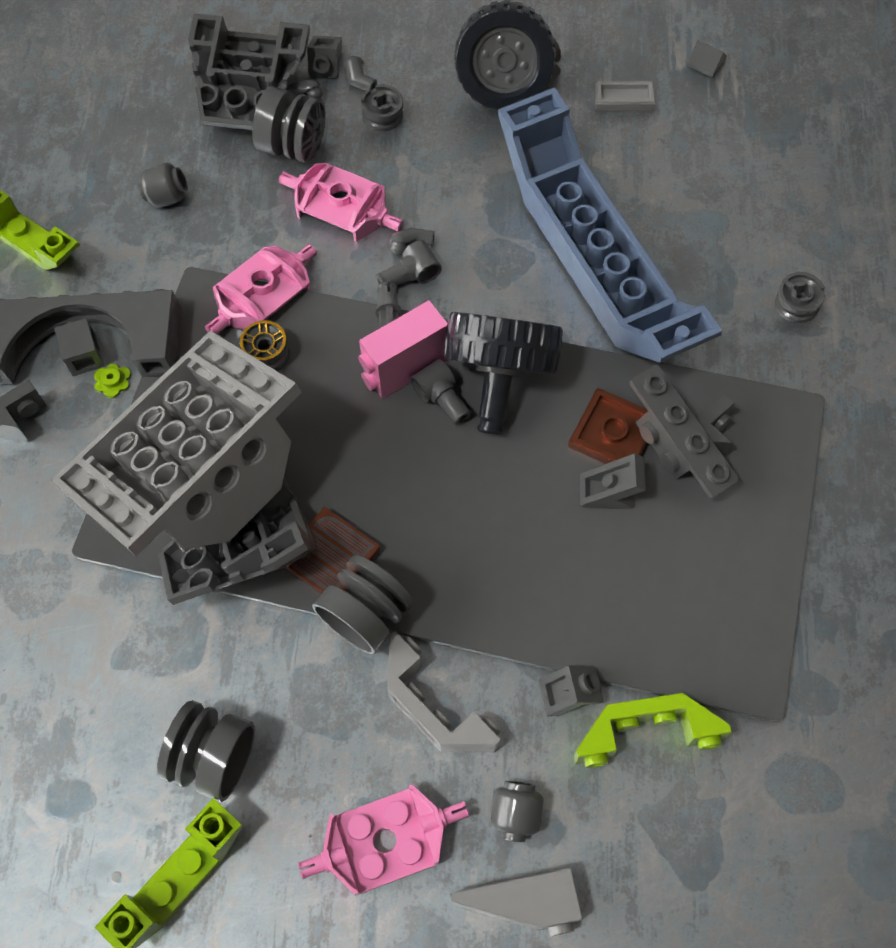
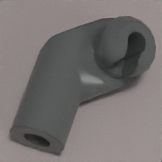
[389,228,435,254]

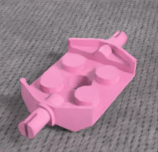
[279,163,404,241]
[205,244,317,334]
[298,785,469,896]

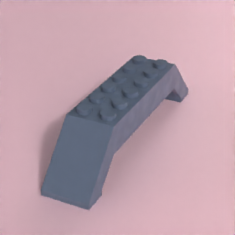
[498,87,722,363]

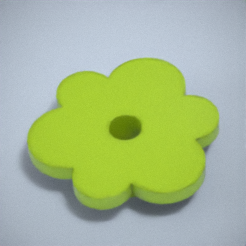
[94,363,131,398]

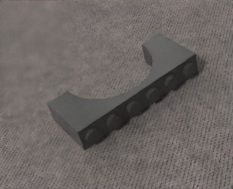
[0,289,182,385]

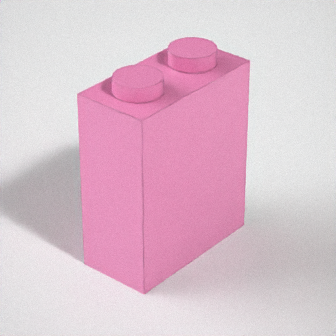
[358,300,448,399]

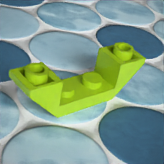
[0,190,80,270]
[574,693,732,768]
[94,798,243,948]

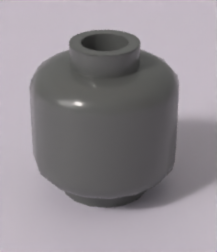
[138,163,188,208]
[490,781,544,842]

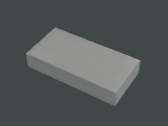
[594,81,656,111]

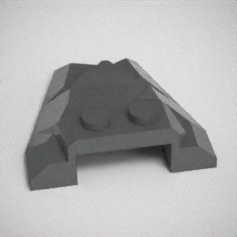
[188,14,310,130]
[158,477,318,605]

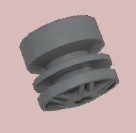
[252,87,326,163]
[312,554,413,654]
[157,700,255,802]

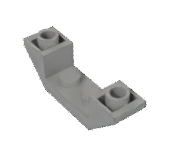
[387,631,501,753]

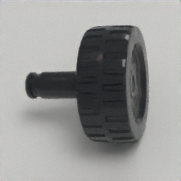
[454,0,556,111]
[444,312,563,435]

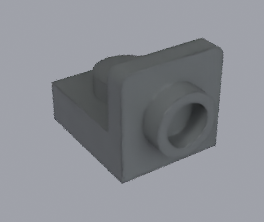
[307,35,342,78]
[539,665,604,716]

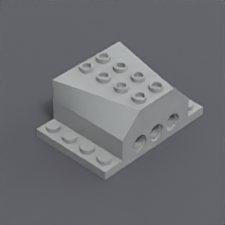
[51,331,302,556]

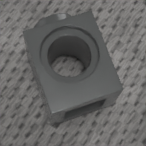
[54,318,105,377]

